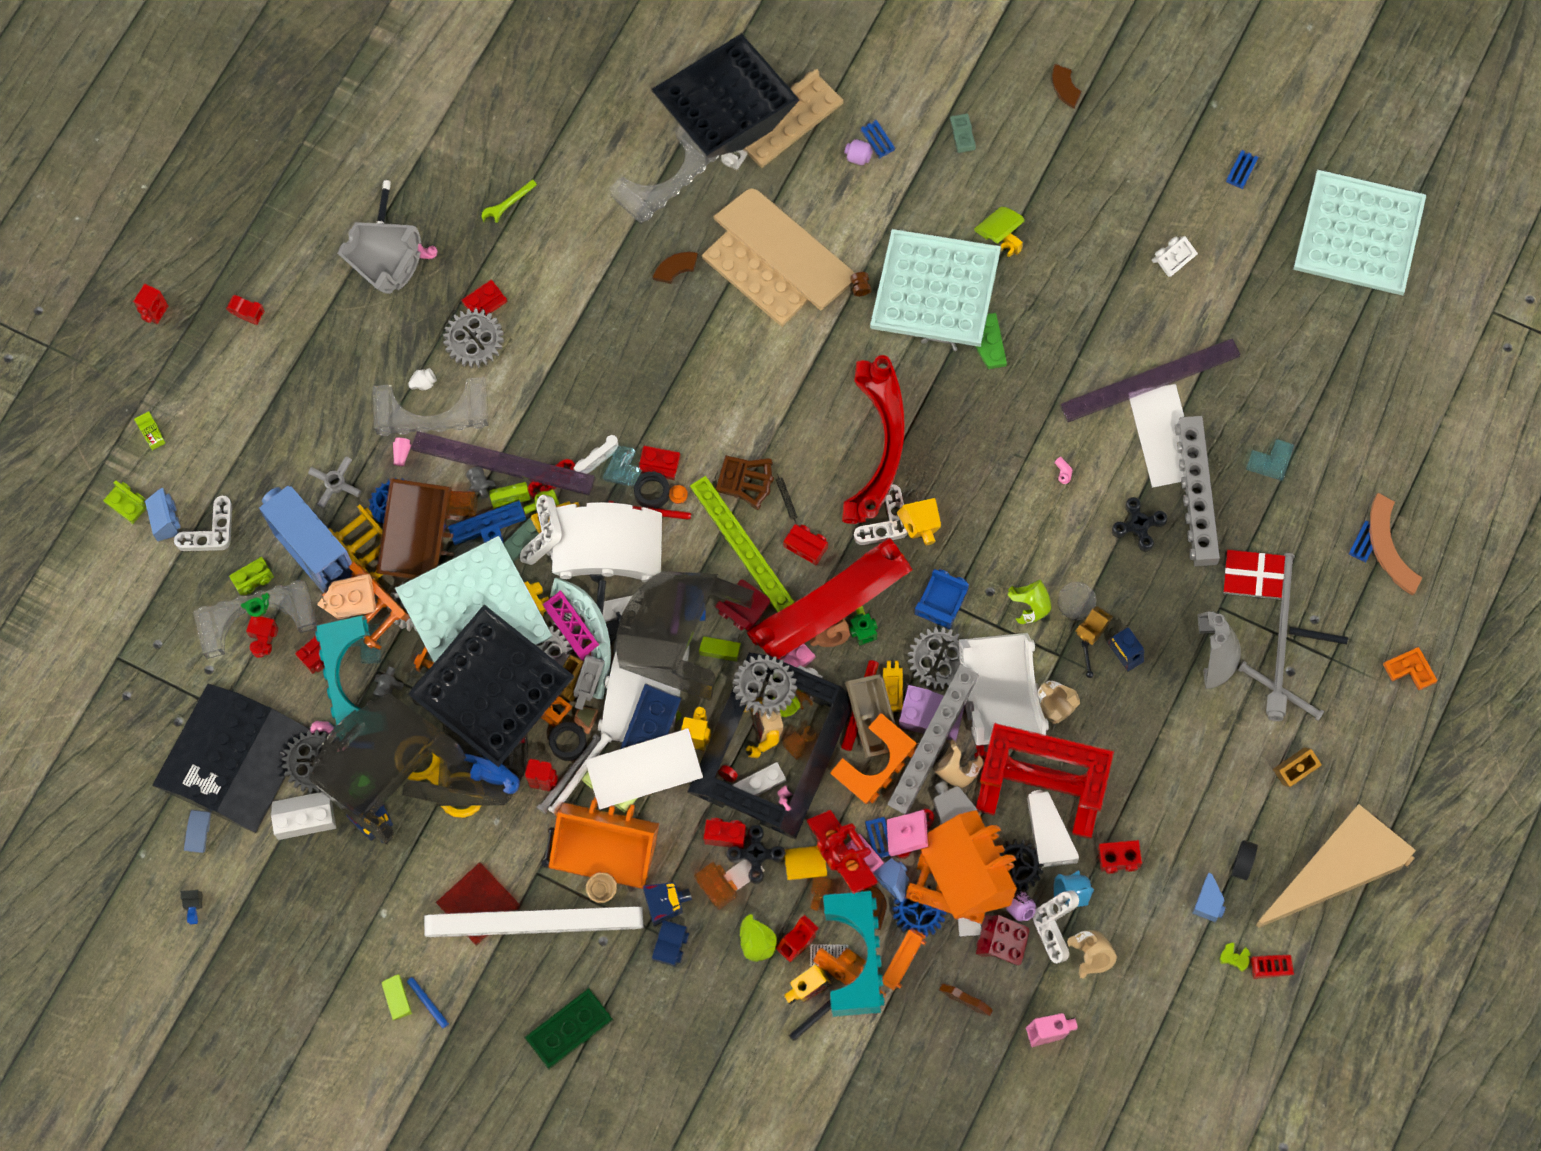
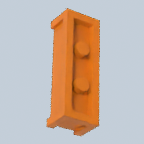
[883,928,927,990]

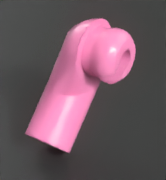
[418,244,437,259]

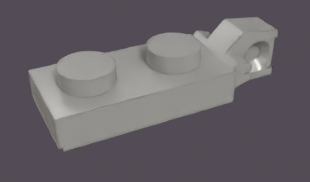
[574,655,605,710]

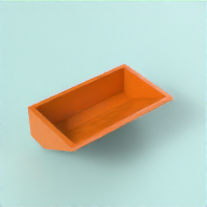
[549,796,659,889]
[921,810,1016,919]

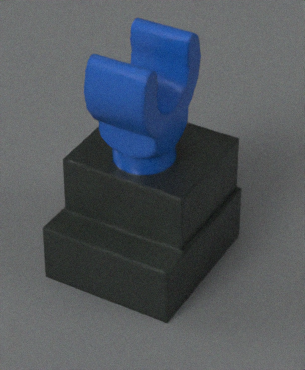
[180,890,203,925]

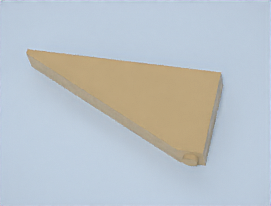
[1256,804,1416,928]

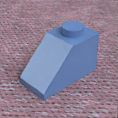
[873,858,909,902]
[1193,873,1226,922]

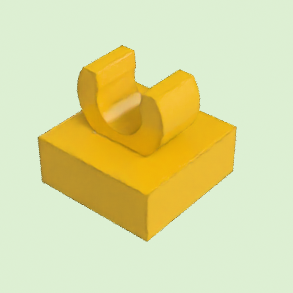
[1001,233,1023,257]

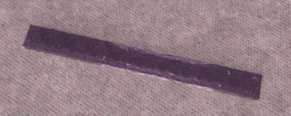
[1060,338,1240,423]
[411,431,595,495]

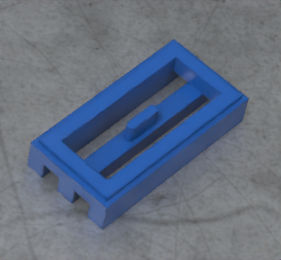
[861,120,895,159]
[1226,150,1258,189]
[1349,520,1373,563]
[865,817,892,859]

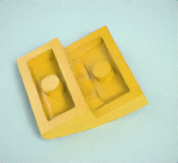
[784,846,827,880]

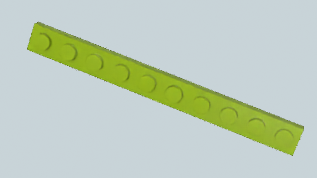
[690,476,794,612]

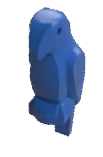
[455,753,520,794]

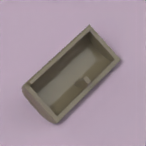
[845,674,896,759]

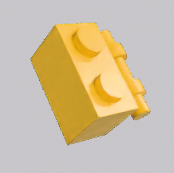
[681,707,712,751]

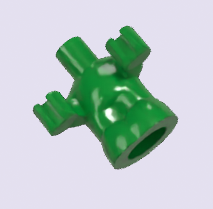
[241,593,270,617]

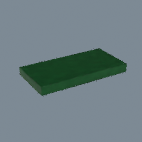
[524,988,613,1070]

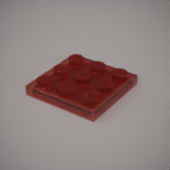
[436,862,520,946]

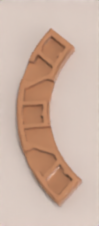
[1369,493,1422,595]

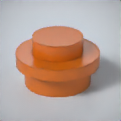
[669,485,688,504]

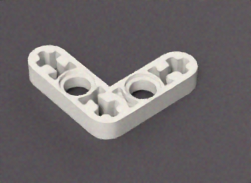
[854,484,908,545]
[174,495,232,551]
[520,495,562,565]
[1032,891,1079,963]

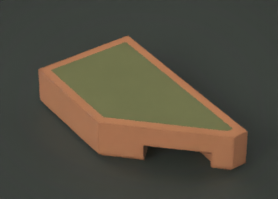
[574,707,598,734]

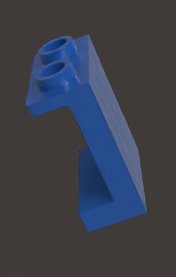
[915,569,969,630]

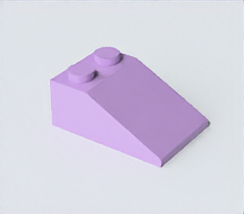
[899,685,965,741]

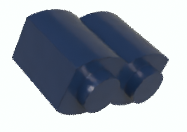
[652,920,690,967]

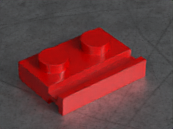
[462,279,508,316]
[638,446,681,480]

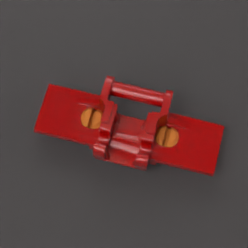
[806,810,878,894]

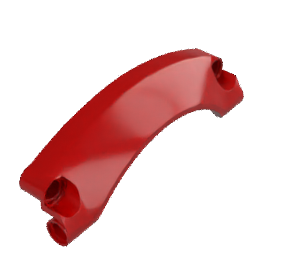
[842,355,904,524]
[747,538,913,659]

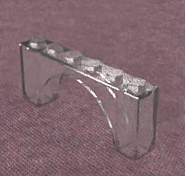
[610,126,719,224]
[373,377,489,436]
[193,580,318,659]

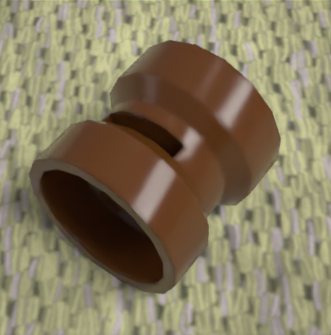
[850,272,872,297]

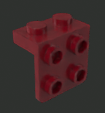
[715,579,771,631]
[976,915,1030,966]

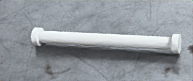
[548,733,613,816]

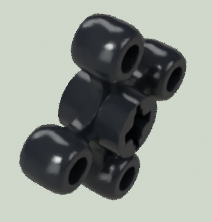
[1112,497,1168,552]
[726,825,786,884]

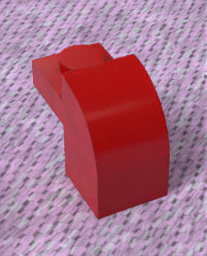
[776,915,819,962]

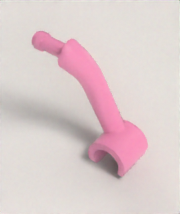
[777,785,793,811]

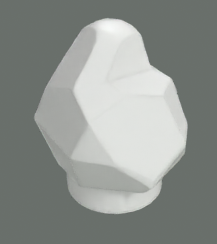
[408,368,437,390]

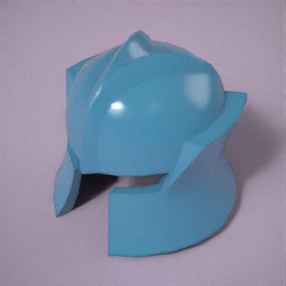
[1054,871,1094,907]

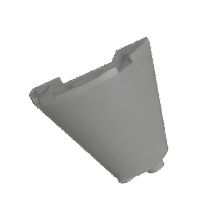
[338,222,421,293]
[1197,612,1241,689]

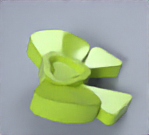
[1220,943,1251,972]

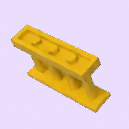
[329,505,384,582]

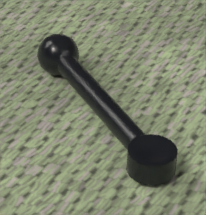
[1081,640,1094,678]
[541,827,555,868]

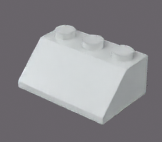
[271,790,336,840]

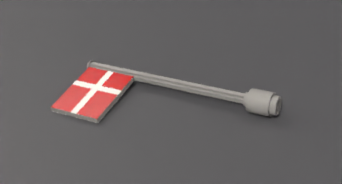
[1223,550,1295,721]

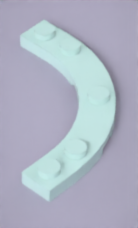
[550,578,611,699]

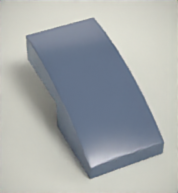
[184,810,211,853]

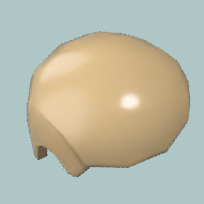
[586,873,617,903]

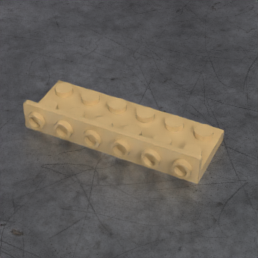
[743,69,843,168]

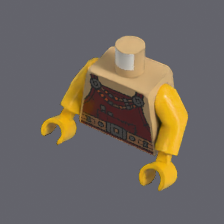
[744,697,783,758]

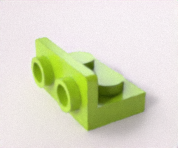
[103,480,147,524]
[489,482,530,509]
[229,557,274,596]

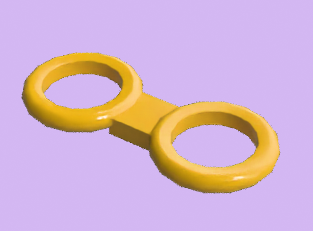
[394,736,485,818]

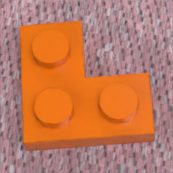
[1383,647,1437,691]

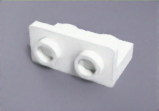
[1152,236,1198,277]

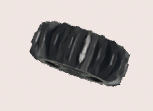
[999,839,1044,892]

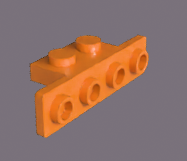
[813,948,886,997]

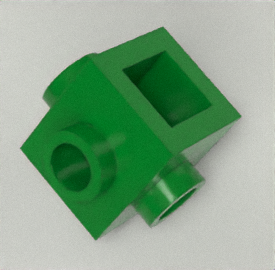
[849,613,878,646]

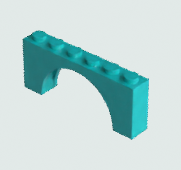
[315,616,389,740]
[823,891,885,1017]

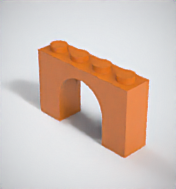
[830,713,918,804]

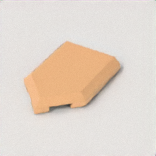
[317,574,376,620]

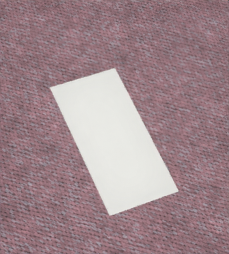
[1128,384,1199,487]
[585,729,703,809]

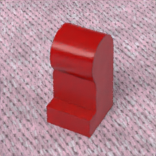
[226,295,265,325]

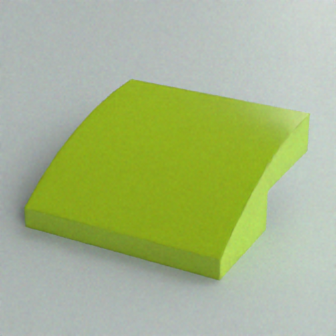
[974,207,1024,244]

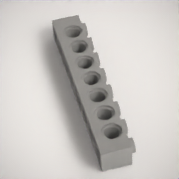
[1175,416,1220,566]
[887,665,979,815]

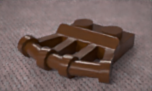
[716,455,774,510]

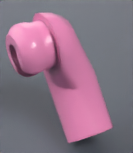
[1054,457,1072,484]
[310,721,337,740]

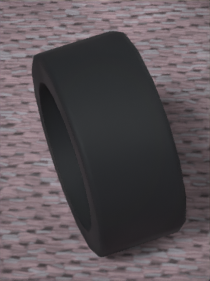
[634,471,670,509]
[549,722,587,761]
[1232,840,1258,881]

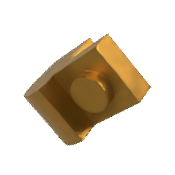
[1076,606,1113,645]

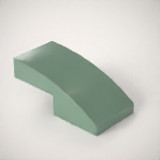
[950,114,976,153]

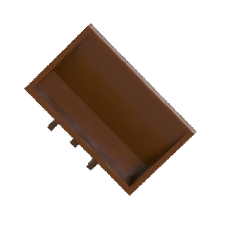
[376,478,459,579]

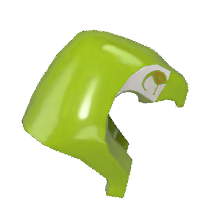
[1007,579,1052,624]

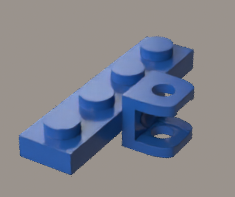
[448,501,526,545]

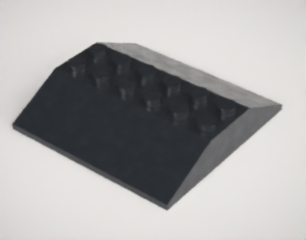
[651,33,799,158]
[408,604,575,768]
[152,683,310,833]

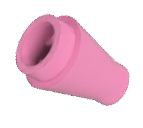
[393,438,411,466]

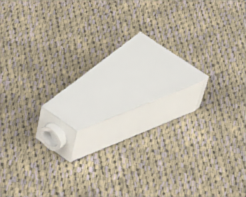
[1027,790,1079,868]

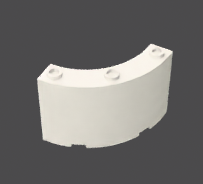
[552,503,662,583]
[959,633,1049,745]
[598,635,689,742]

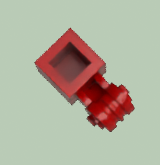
[246,616,278,658]

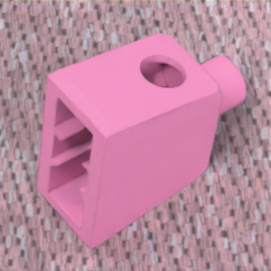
[1026,1014,1077,1047]

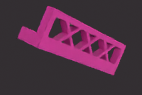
[543,590,599,661]

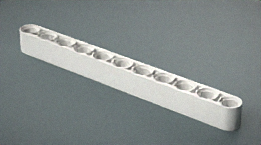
[424,907,643,937]

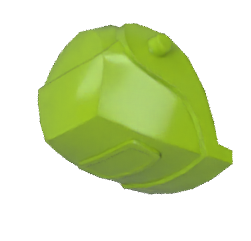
[740,914,776,962]

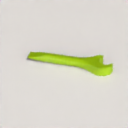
[482,180,537,223]

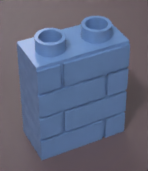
[259,486,353,593]

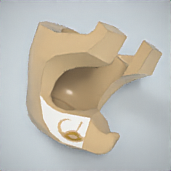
[1037,681,1080,724]
[933,739,983,788]
[1067,930,1117,978]

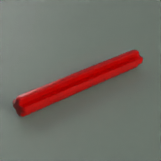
[842,660,879,751]

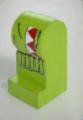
[134,411,166,451]

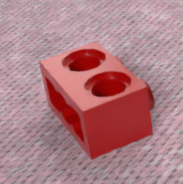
[133,283,169,324]
[1098,840,1142,874]

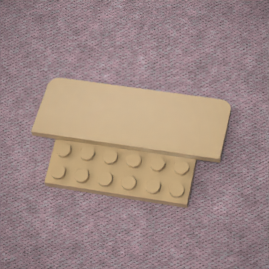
[702,189,854,327]

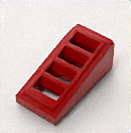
[1250,955,1294,979]

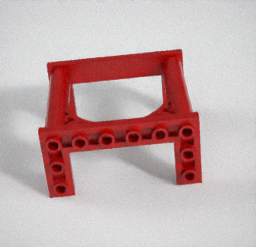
[976,723,1114,839]

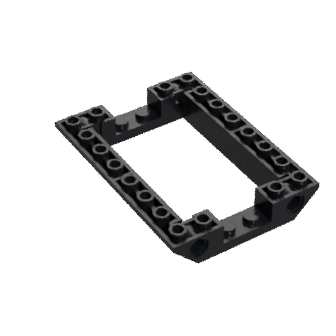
[687,652,852,840]

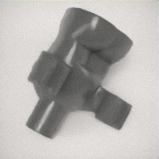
[466,467,496,499]
[373,666,404,701]

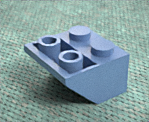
[145,488,181,541]

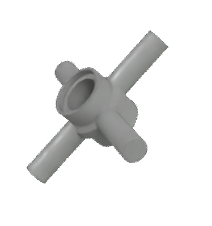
[308,456,361,508]

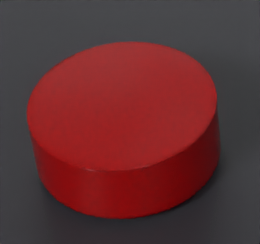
[718,765,738,783]

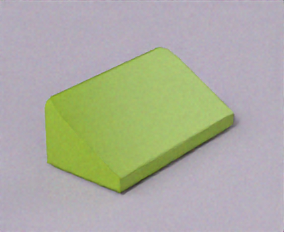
[699,636,741,662]
[381,974,412,1021]

